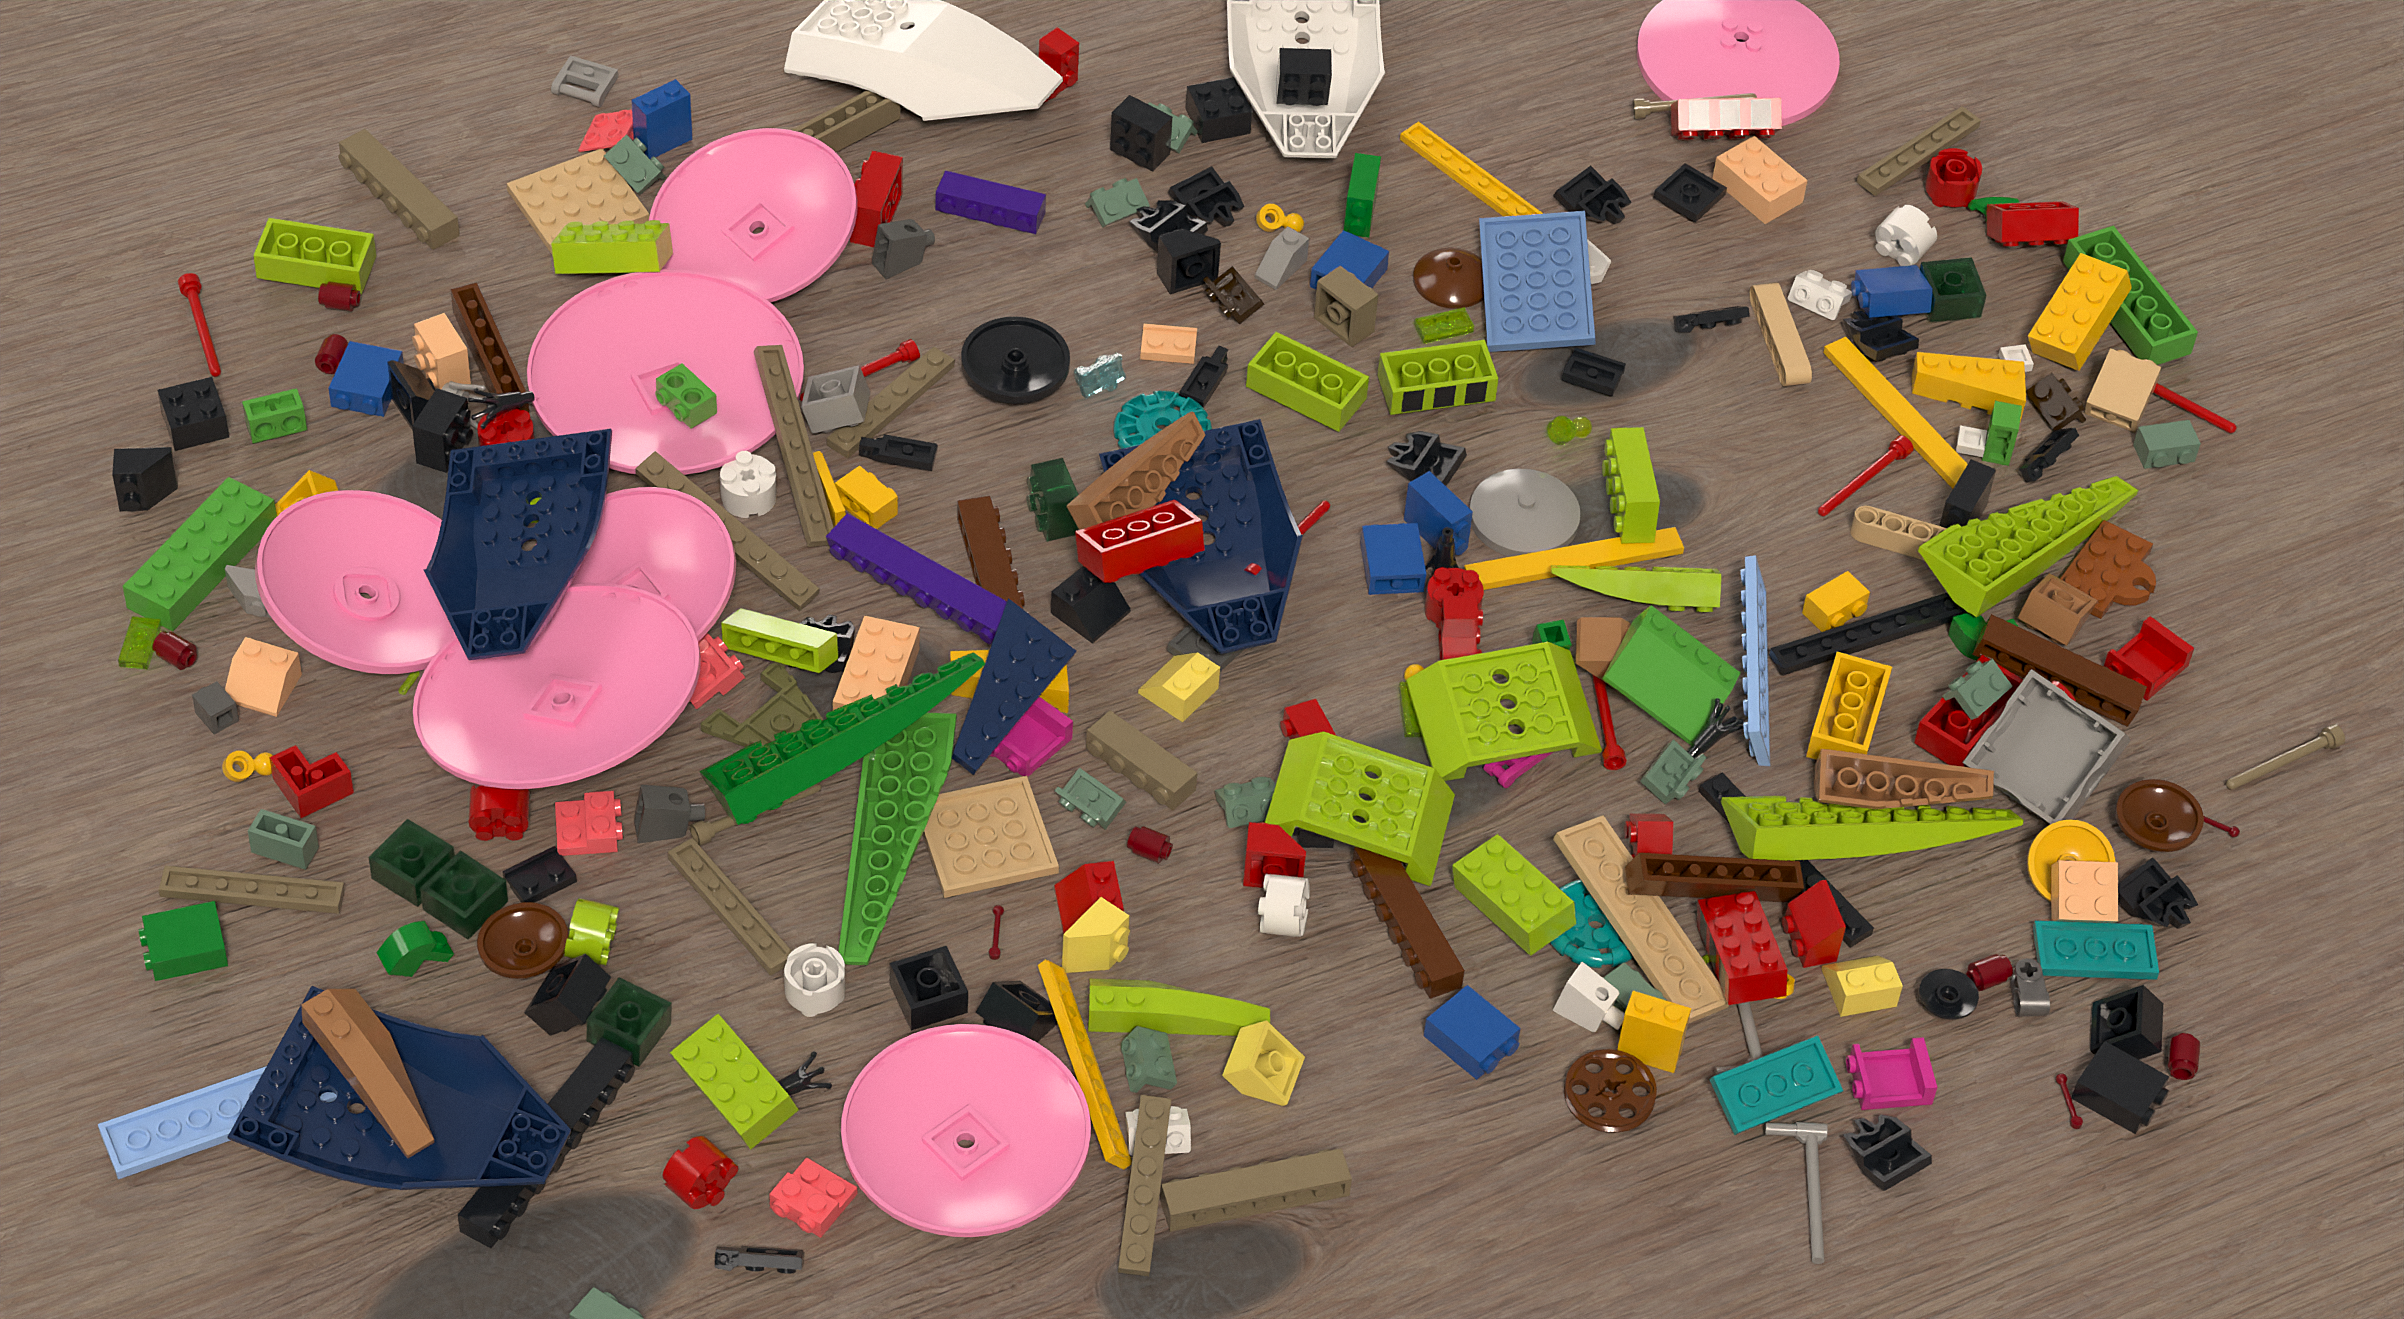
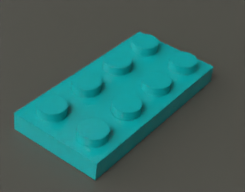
[2033,921,2159,980]
[1709,1036,1843,1135]

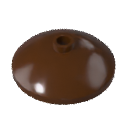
[1413,247,1484,309]
[2116,779,2204,852]
[477,902,569,979]

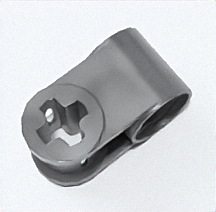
[2010,958,2050,1017]

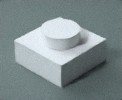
[1998,344,2034,372]
[1956,425,1987,457]

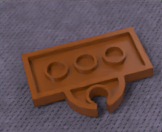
[2060,520,2156,619]

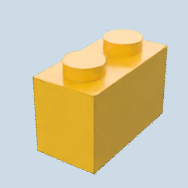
[835,465,898,529]
[1802,571,1870,632]

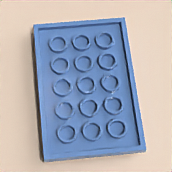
[1479,211,1595,352]

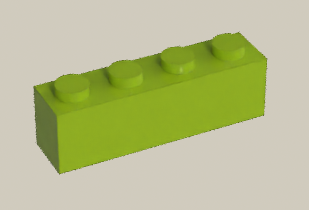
[721,608,838,673]

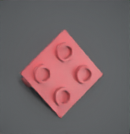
[578,110,634,152]

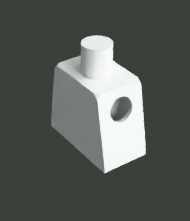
[1553,962,1625,1032]

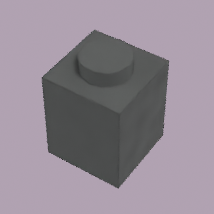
[192,681,239,734]

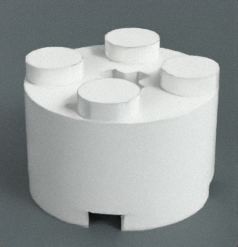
[1875,205,1937,266]
[720,451,776,518]
[1258,874,1310,937]
[784,943,845,1017]

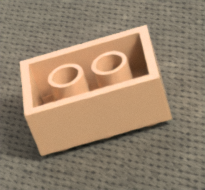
[1712,136,1808,224]

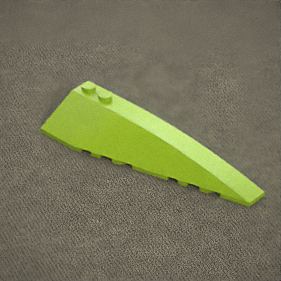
[1918,476,2139,617]
[1721,796,2023,861]

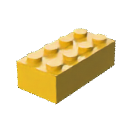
[2028,253,2132,371]
[1806,652,1892,760]

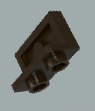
[1203,266,1265,325]
[2026,373,2086,430]

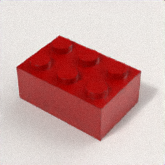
[850,151,903,247]
[1987,201,2079,246]

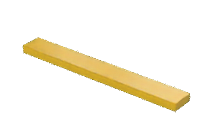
[1400,121,1543,217]
[1823,337,1968,489]
[1464,527,1684,590]
[1038,959,1132,1170]

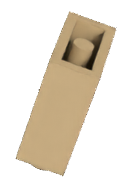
[2084,348,2161,432]

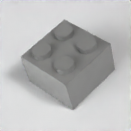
[801,365,870,434]

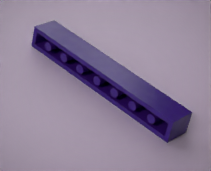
[826,513,1007,644]

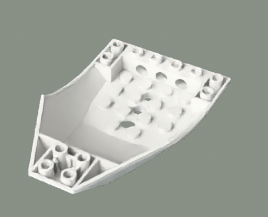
[784,0,1063,121]
[1227,0,1385,158]

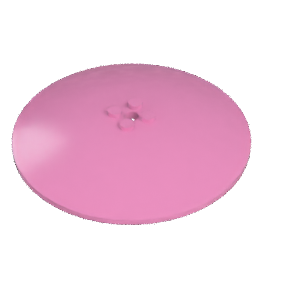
[527,269,804,475]
[413,583,701,789]

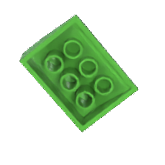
[1602,605,1740,746]

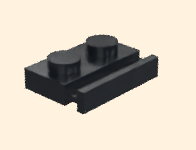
[1562,347,1626,397]
[503,846,577,903]

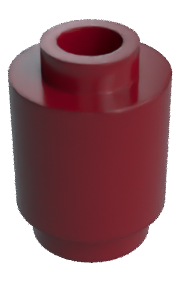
[318,281,361,311]
[315,334,348,374]
[152,631,197,670]
[1127,826,1173,864]
[1966,954,2013,991]
[2168,1033,2200,1080]

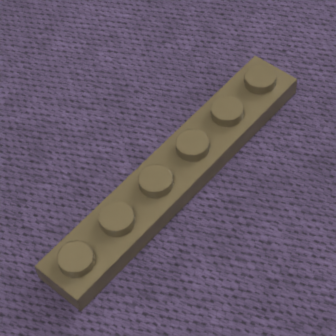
[1857,106,1981,196]
[827,347,955,459]
[668,838,792,976]
[158,866,345,914]
[1118,1095,1172,1277]

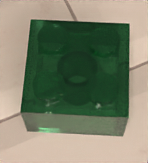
[1920,257,1987,322]
[1026,458,1079,542]
[368,819,456,907]
[420,850,508,940]
[586,977,672,1067]

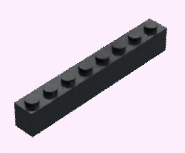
[458,1037,635,1248]

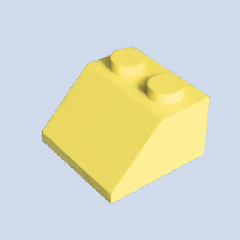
[1138,652,1220,722]
[1062,897,1130,973]
[1821,956,1903,1017]
[1222,1020,1305,1106]

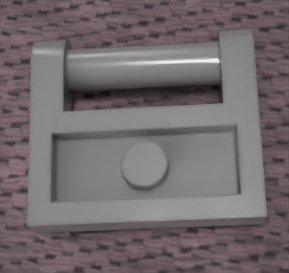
[551,55,618,108]

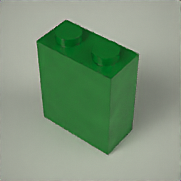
[1344,153,1381,238]
[138,901,228,981]

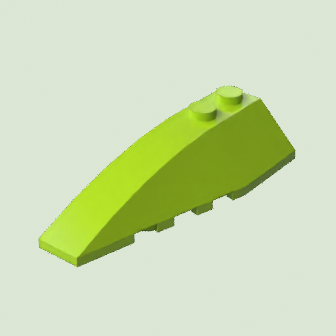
[1551,565,1721,612]
[1088,979,1270,1036]

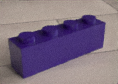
[935,170,1046,234]

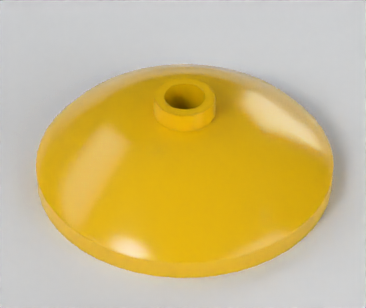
[2027,820,2116,902]

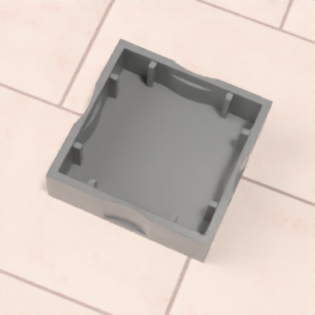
[1963,669,2131,825]

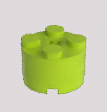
[564,898,619,966]

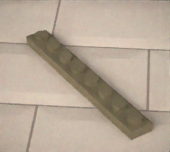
[753,345,834,547]
[635,451,819,611]

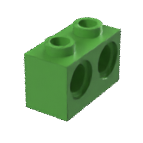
[655,363,717,429]
[242,388,307,443]
[1982,401,2022,466]

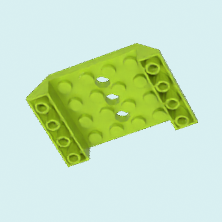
[1406,642,1602,781]
[1265,732,1455,886]

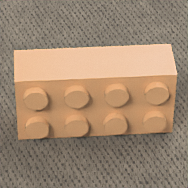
[833,616,920,710]

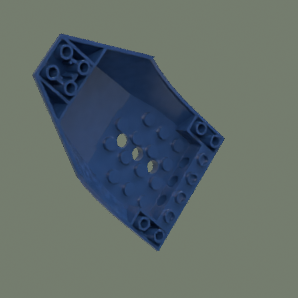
[1099,419,1303,654]
[423,428,612,660]
[227,986,571,1190]

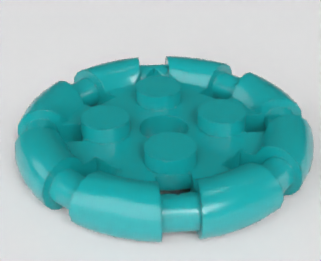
[1113,390,1212,449]
[1550,879,1634,968]

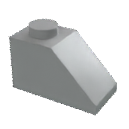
[1255,227,1309,290]
[225,565,272,618]

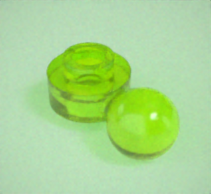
[1547,416,1592,445]

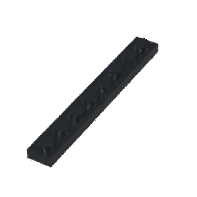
[1769,593,1968,676]
[1699,772,1874,948]

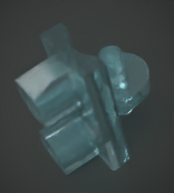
[1074,353,1126,398]

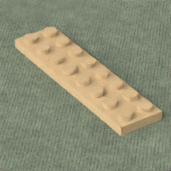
[1553,815,1729,1024]

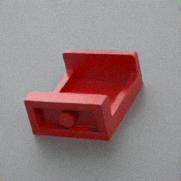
[2103,616,2194,701]

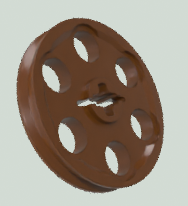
[1564,1049,1657,1133]

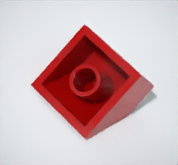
[1243,822,1306,888]
[1054,861,1124,934]
[1782,880,1846,968]

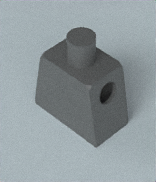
[871,219,935,279]
[634,785,705,843]

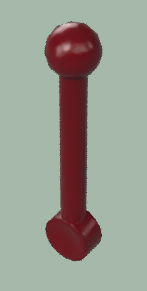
[2204,816,2240,837]
[989,905,1004,960]
[2056,1073,2083,1129]

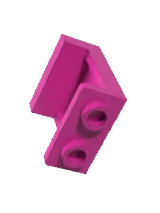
[990,697,1073,777]
[1846,1037,1937,1110]

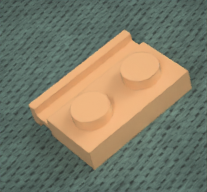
[1140,324,1197,364]

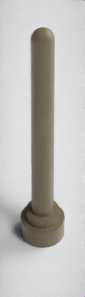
[1633,93,1757,119]
[2226,724,2345,790]
[690,783,821,846]

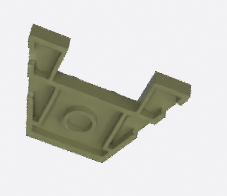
[701,661,823,747]

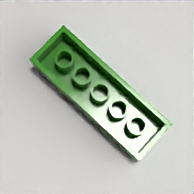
[2063,225,2198,365]
[123,477,277,631]

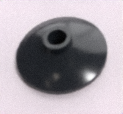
[1919,969,1979,1020]

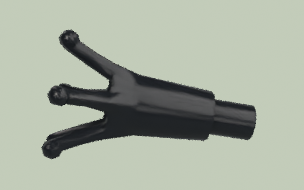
[468,388,535,429]
[1425,527,1459,576]
[1687,698,1744,759]
[777,1051,832,1096]

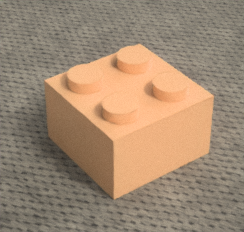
[412,313,471,389]
[2051,860,2118,923]

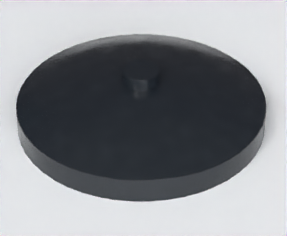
[961,316,1070,404]

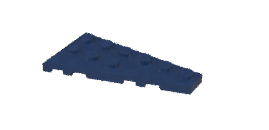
[952,598,1076,775]

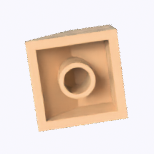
[225,637,302,717]

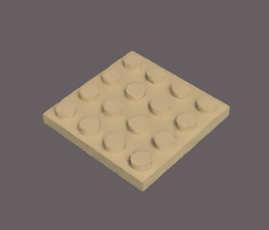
[507,149,650,256]
[923,776,1059,898]

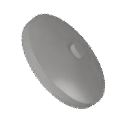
[1470,469,1580,557]

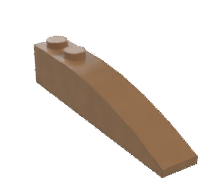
[1067,412,1205,530]
[1814,749,1994,809]
[301,989,434,1158]

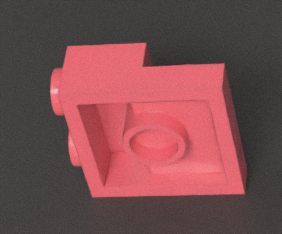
[689,632,745,709]
[555,791,623,856]
[769,1157,858,1238]

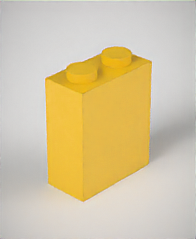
[1617,991,1691,1073]

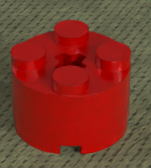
[1925,148,1982,207]
[477,409,534,446]
[1425,567,1484,629]
[468,785,530,841]
[663,1136,738,1209]

